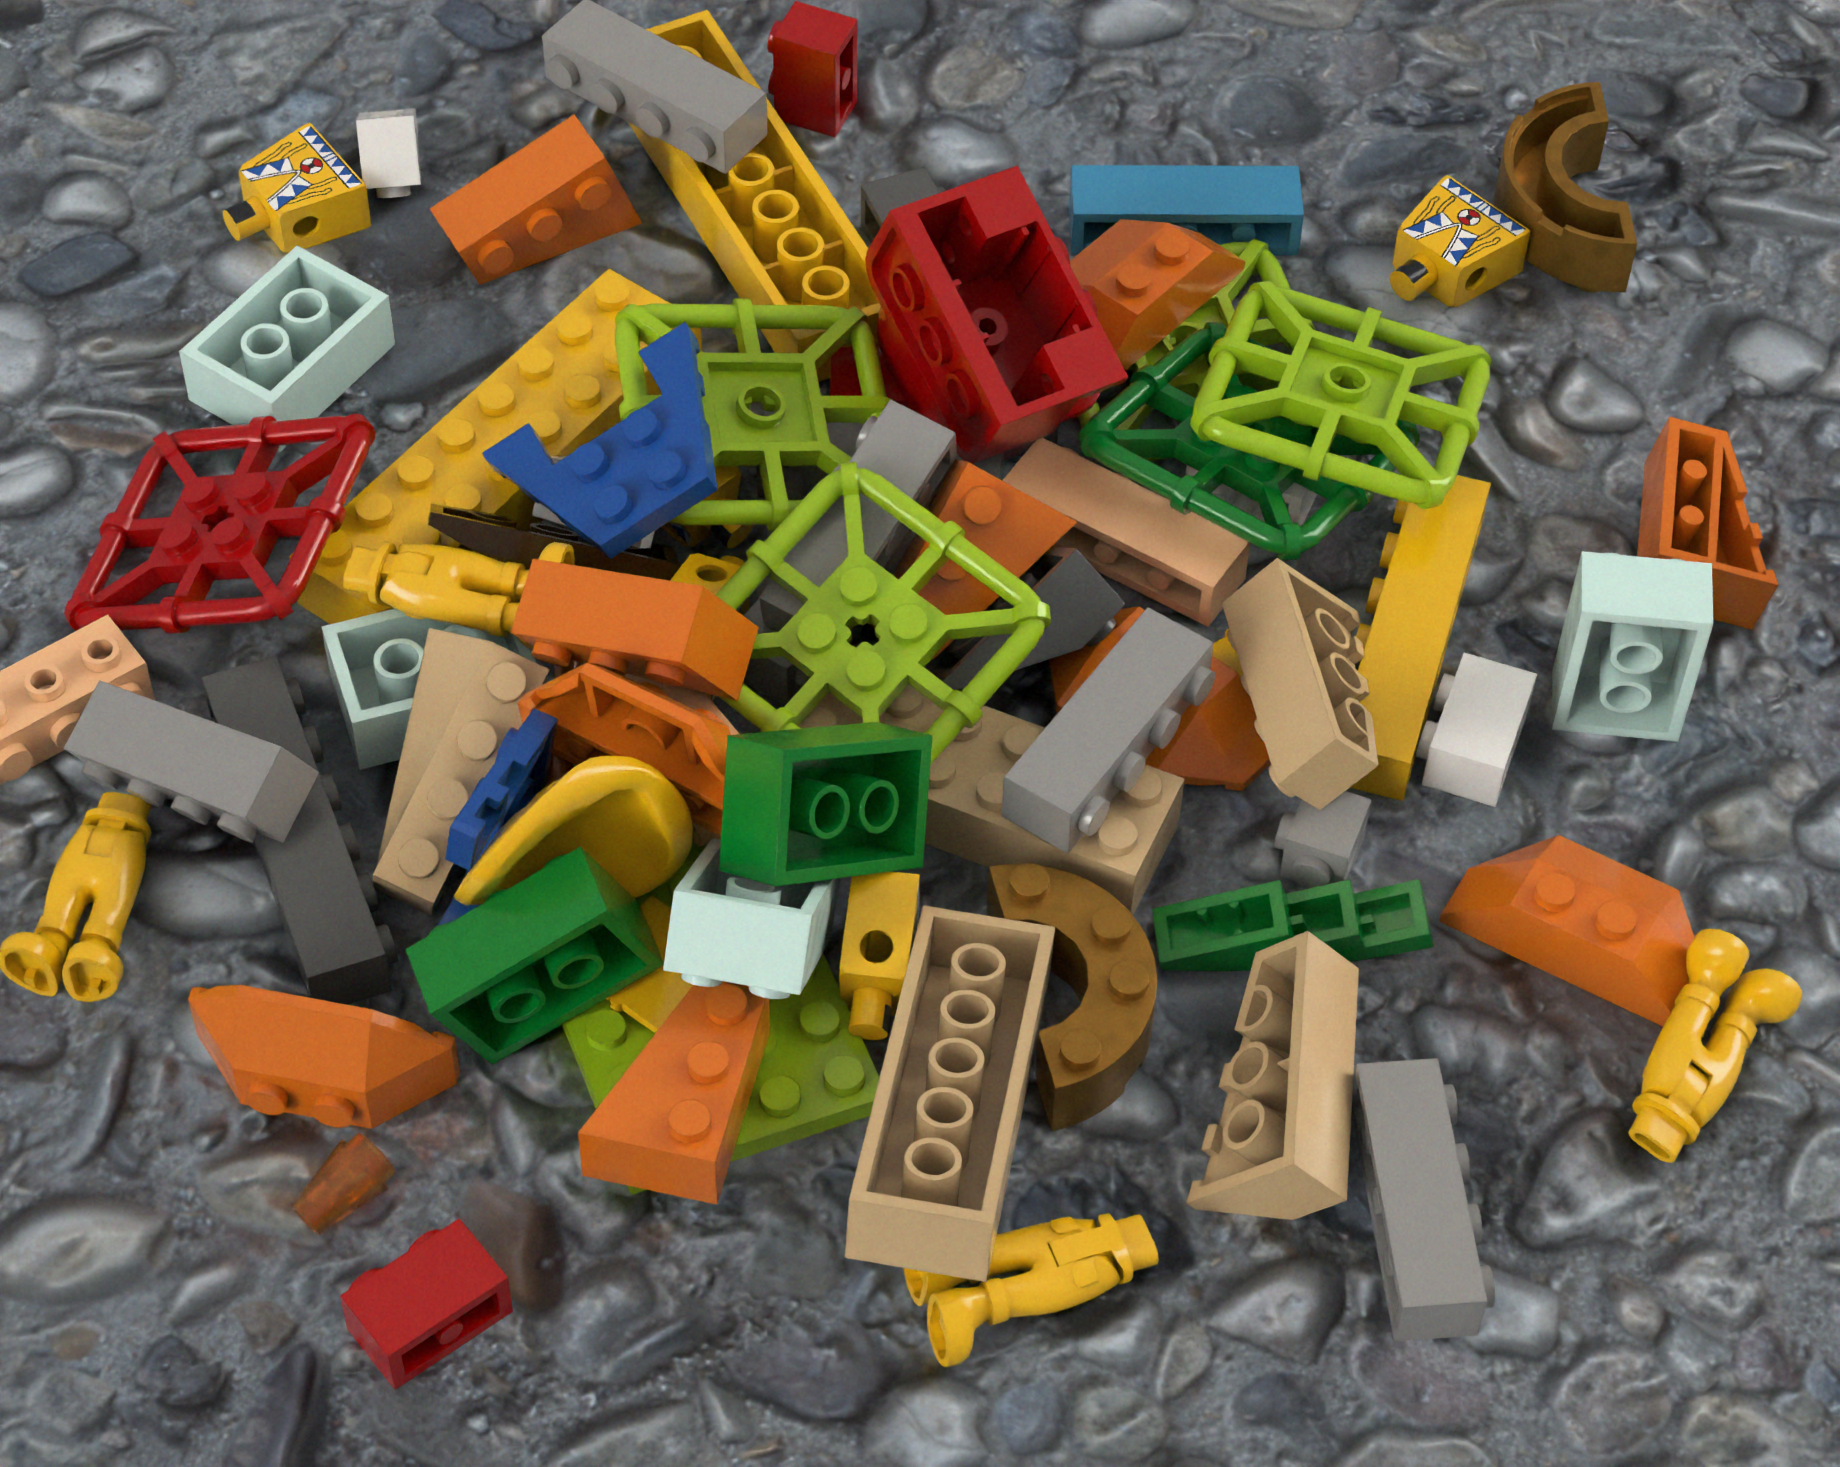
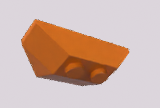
[1070,219,1245,392]
[1048,607,1271,791]
[518,663,731,836]
[1439,835,1694,1027]
[188,985,460,1129]

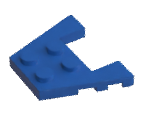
[482,322,718,559]
[438,708,558,926]

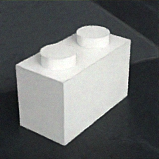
[1416,652,1537,807]

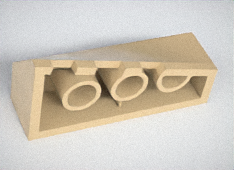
[1222,558,1378,810]
[372,628,550,916]
[1186,931,1359,1220]

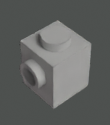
[1274,791,1372,889]

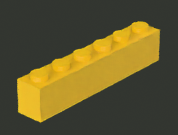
[1350,475,1491,801]

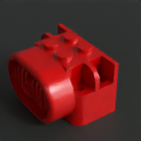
[865,165,1128,464]

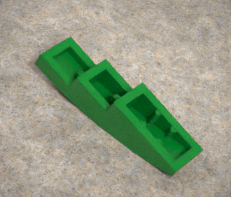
[1152,879,1434,971]

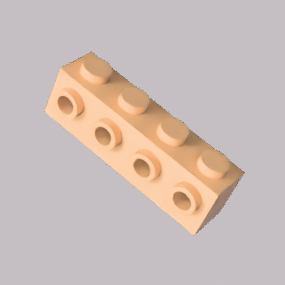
[1002,438,1250,627]
[0,614,155,785]

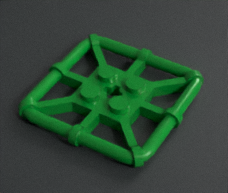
[1078,322,1420,560]

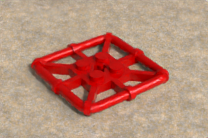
[64,414,376,634]

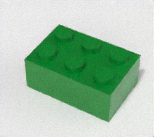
[719,722,932,887]
[405,846,664,1065]

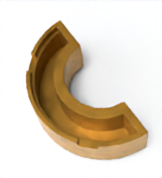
[1494,82,1637,293]
[986,863,1157,1131]

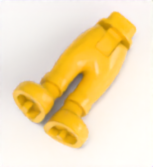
[343,541,575,649]
[0,792,152,1002]
[1628,929,1802,1163]
[903,1213,1159,1368]

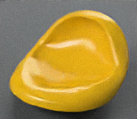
[454,756,693,906]

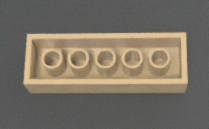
[799,685,1185,915]
[845,905,1055,1282]

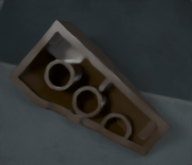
[428,503,680,581]

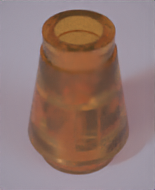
[291,1132,396,1235]

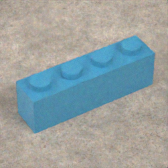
[1068,165,1304,255]

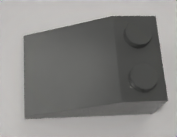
[924,546,1126,690]

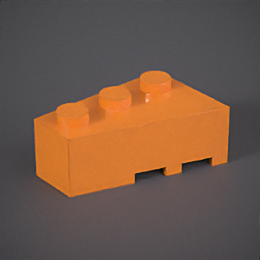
[430,114,642,285]
[1637,416,1779,630]
[867,459,1077,659]
[511,559,759,701]
[578,981,770,1205]

